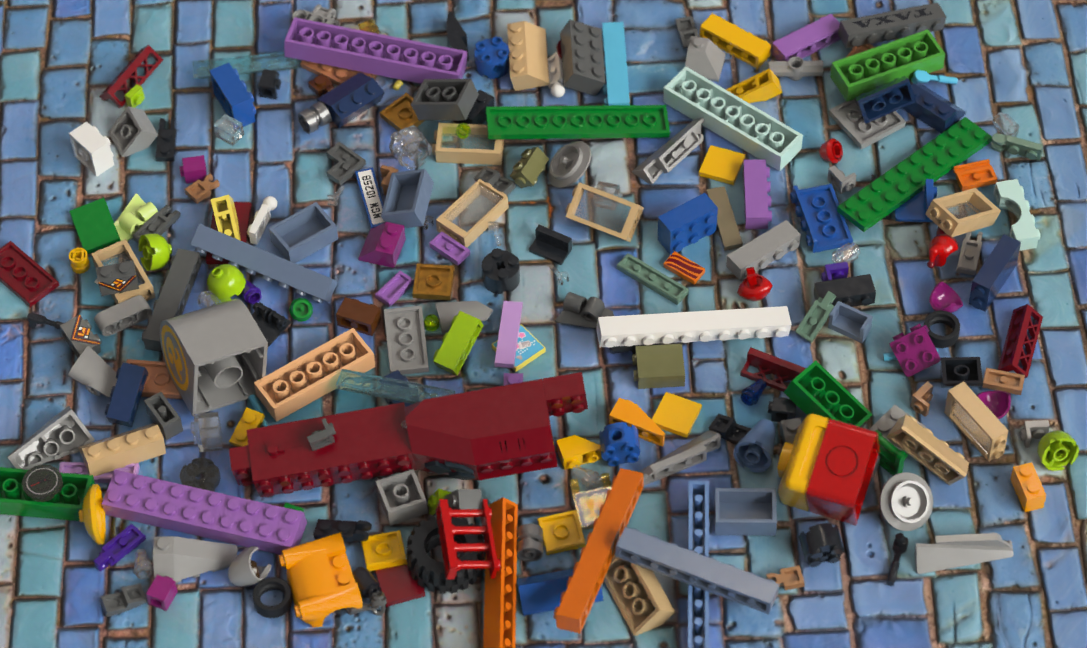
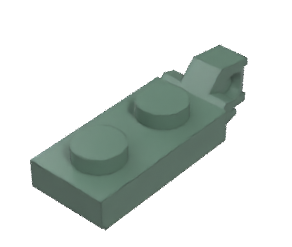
[795,291,836,343]

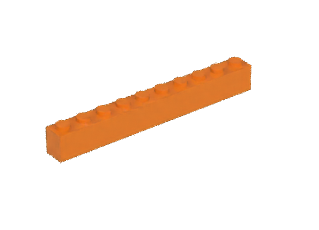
[553,468,644,633]
[483,497,518,648]

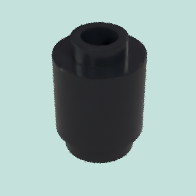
[352,567,380,597]

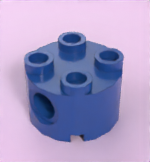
[474,36,510,79]
[599,422,640,467]

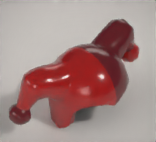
[927,227,958,268]

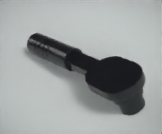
[27,313,64,330]
[886,533,909,586]

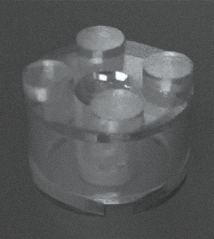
[389,125,432,169]

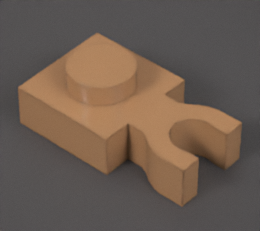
[185,174,220,204]
[766,565,805,591]

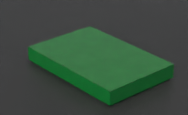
[70,198,121,254]

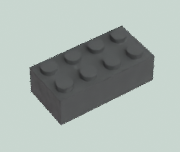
[560,19,605,96]

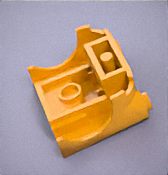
[278,532,362,627]

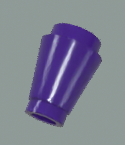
[241,279,262,304]

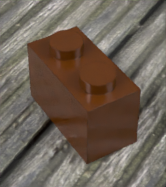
[336,297,381,336]

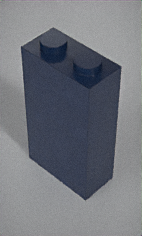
[969,234,1021,312]

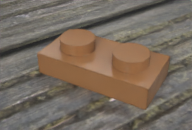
[982,368,1025,395]

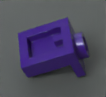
[821,262,849,282]

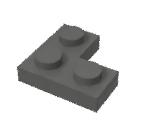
[326,142,366,186]

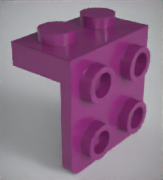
[889,323,941,377]

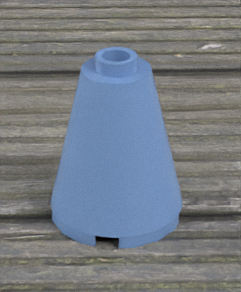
[733,419,776,472]

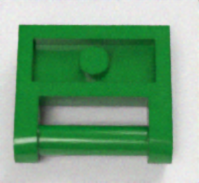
[875,430,908,476]

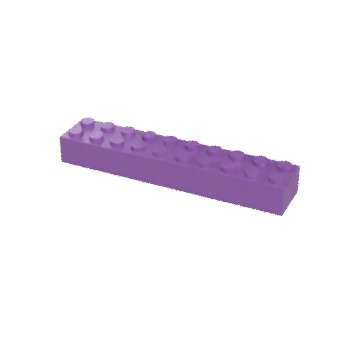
[284,17,467,84]
[102,470,307,555]

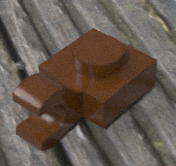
[308,74,334,97]

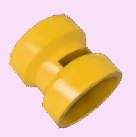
[69,248,90,274]

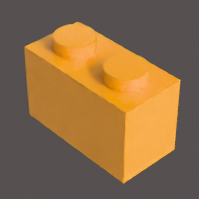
[1010,462,1046,512]

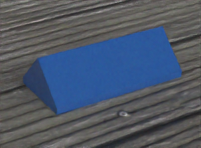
[516,568,603,616]

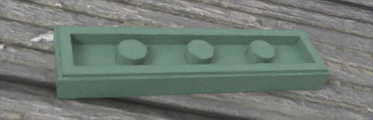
[617,253,689,305]

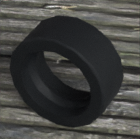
[924,310,960,348]
[252,577,292,618]

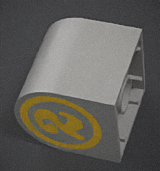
[160,299,268,416]

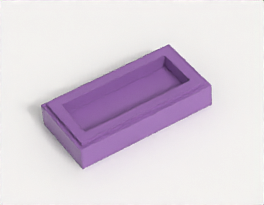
[375,271,414,307]

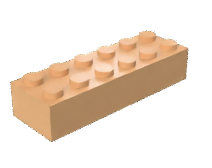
[254,328,376,422]

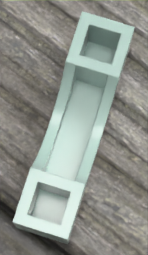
[994,179,1040,251]

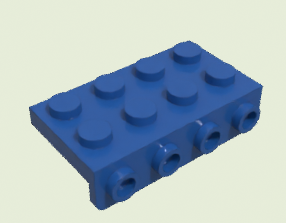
[790,184,853,253]

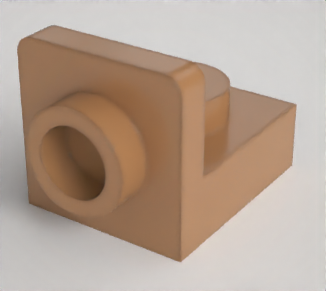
[380,165,398,196]
[910,381,933,417]

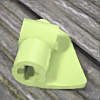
[114,193,158,242]

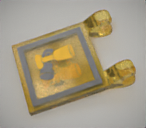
[570,473,612,530]

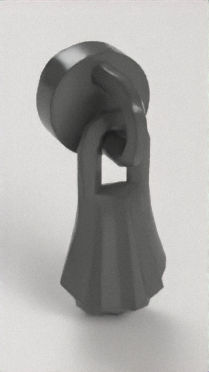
[345,592,387,615]

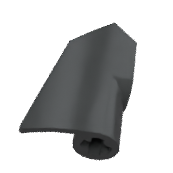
[555,292,614,329]

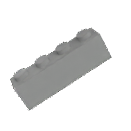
[726,220,801,281]

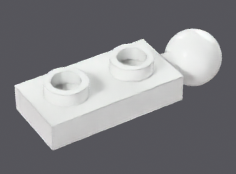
[548,52,565,98]
[247,196,277,245]

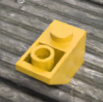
[556,435,602,470]

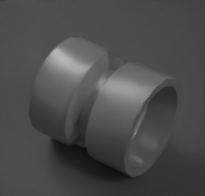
[297,101,332,134]
[517,524,543,562]

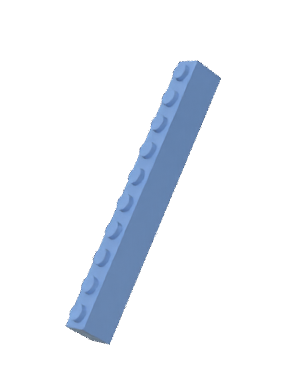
[687,481,709,648]

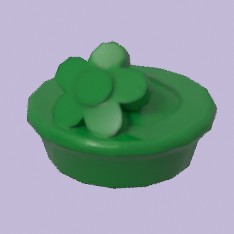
[289,298,313,321]

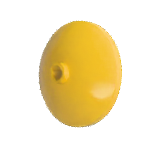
[79,484,106,545]

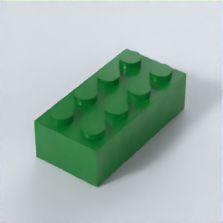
[784,360,873,428]

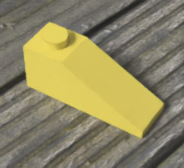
[211,195,241,241]

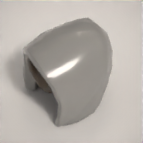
[228,546,272,586]

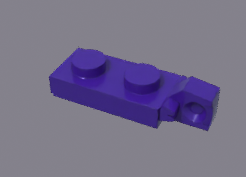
[94,524,146,572]

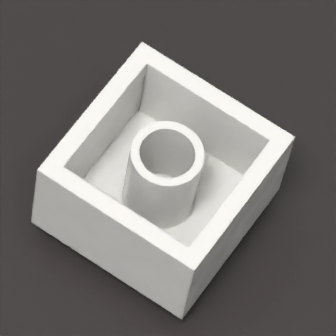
[69,121,114,176]

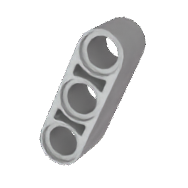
[94,295,152,336]

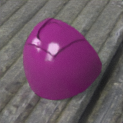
[929,282,963,313]
[977,391,1011,419]

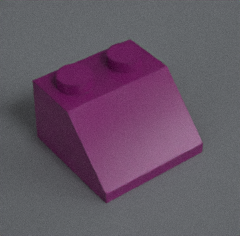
[358,222,406,268]

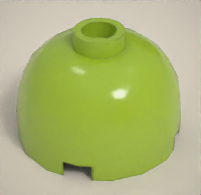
[138,233,172,271]
[207,264,246,302]
[1037,430,1079,471]

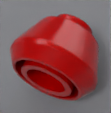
[819,138,843,164]

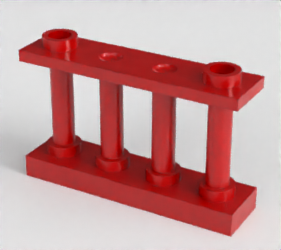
[436,499,501,579]

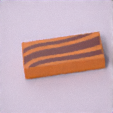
[663,251,705,285]

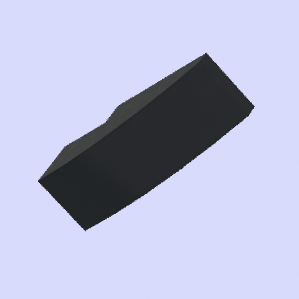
[447,11,469,61]

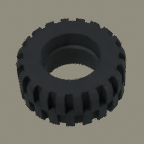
[407,516,484,594]

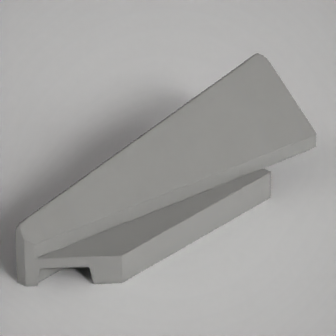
[632,118,704,185]
[638,430,721,486]
[914,533,1014,574]

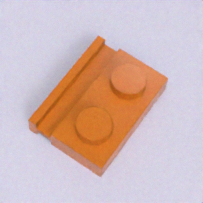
[953,159,998,191]

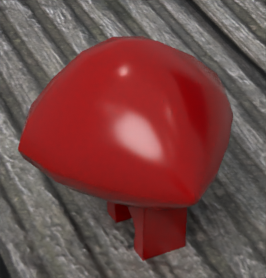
[737,267,773,301]

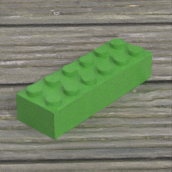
[830,29,945,102]

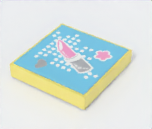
[491,324,546,372]

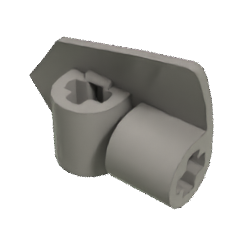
[435,301,493,334]
[68,346,117,398]

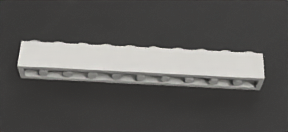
[596,306,792,348]

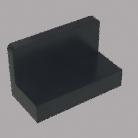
[529,225,572,265]

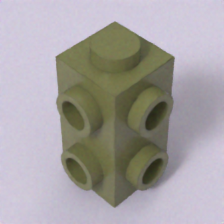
[510,146,549,189]

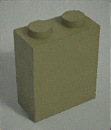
[632,344,685,389]

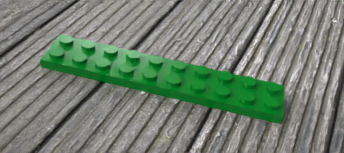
[485,105,670,139]
[837,117,992,232]

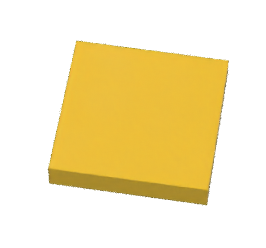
[699,145,745,185]
[652,392,702,438]
[537,510,586,555]
[361,530,407,571]

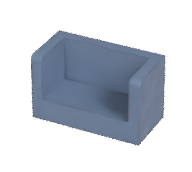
[828,301,873,343]

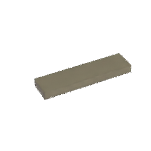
[706,186,743,251]

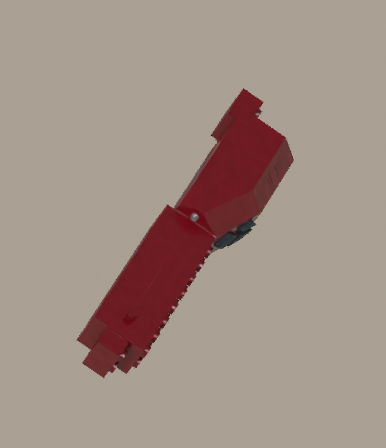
[229,372,588,497]

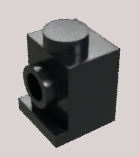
[258,69,281,100]
[768,397,797,422]

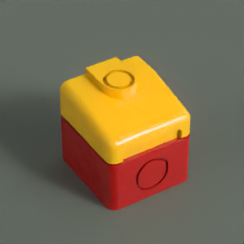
[777,414,880,526]

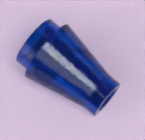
[741,379,767,406]

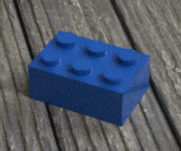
[209,63,257,130]
[658,193,718,255]

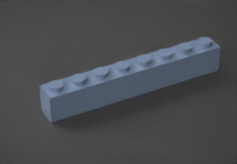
[191,223,338,303]
[615,527,780,614]

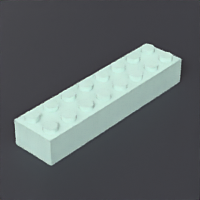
[663,67,803,171]

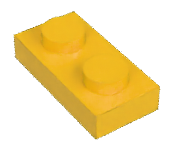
[229,407,265,447]

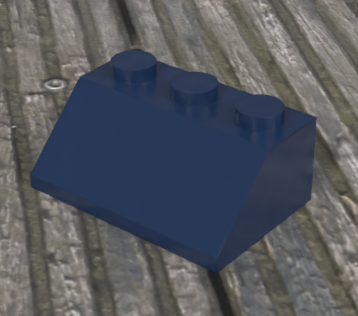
[317,72,384,128]
[855,76,916,124]
[901,83,966,133]

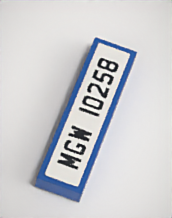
[355,168,385,229]

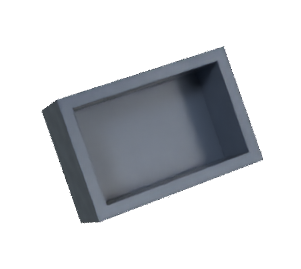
[381,169,434,228]
[269,202,338,263]
[714,488,777,536]

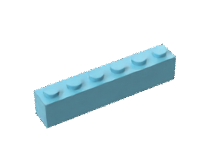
[602,22,630,106]

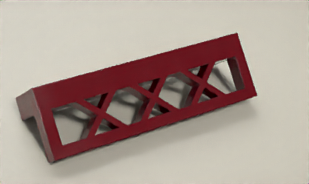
[100,45,163,108]
[998,304,1043,378]
[740,347,806,392]

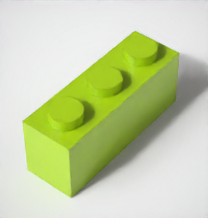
[433,311,484,376]

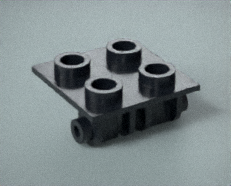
[252,302,292,347]

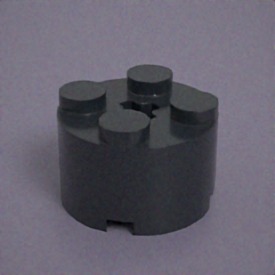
[481,248,520,294]
[799,523,845,567]

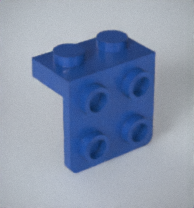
[895,179,937,222]

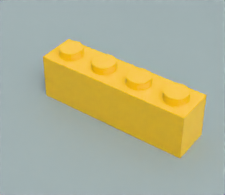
[700,13,771,69]

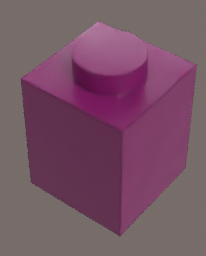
[180,155,207,184]
[146,575,178,611]

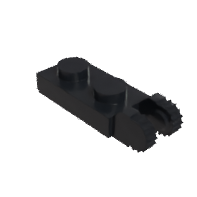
[155,118,177,161]
[313,519,372,542]

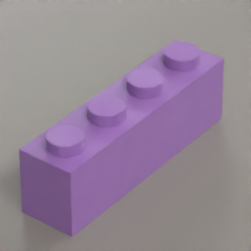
[772,14,841,61]
[743,159,772,229]

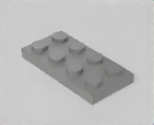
[384,305,429,375]

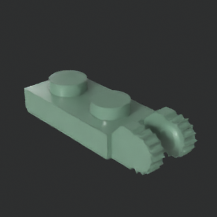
[991,133,1043,161]

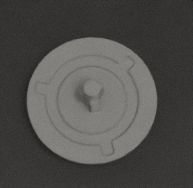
[548,141,591,188]
[880,472,933,531]

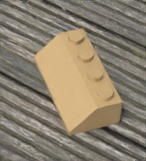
[507,21,550,91]
[887,414,969,485]
[78,423,166,477]
[604,555,675,636]

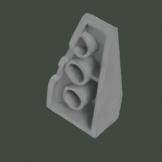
[7,406,95,470]
[153,536,238,583]

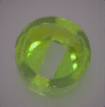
[455,123,471,139]
[424,314,439,331]

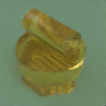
[359,18,380,34]

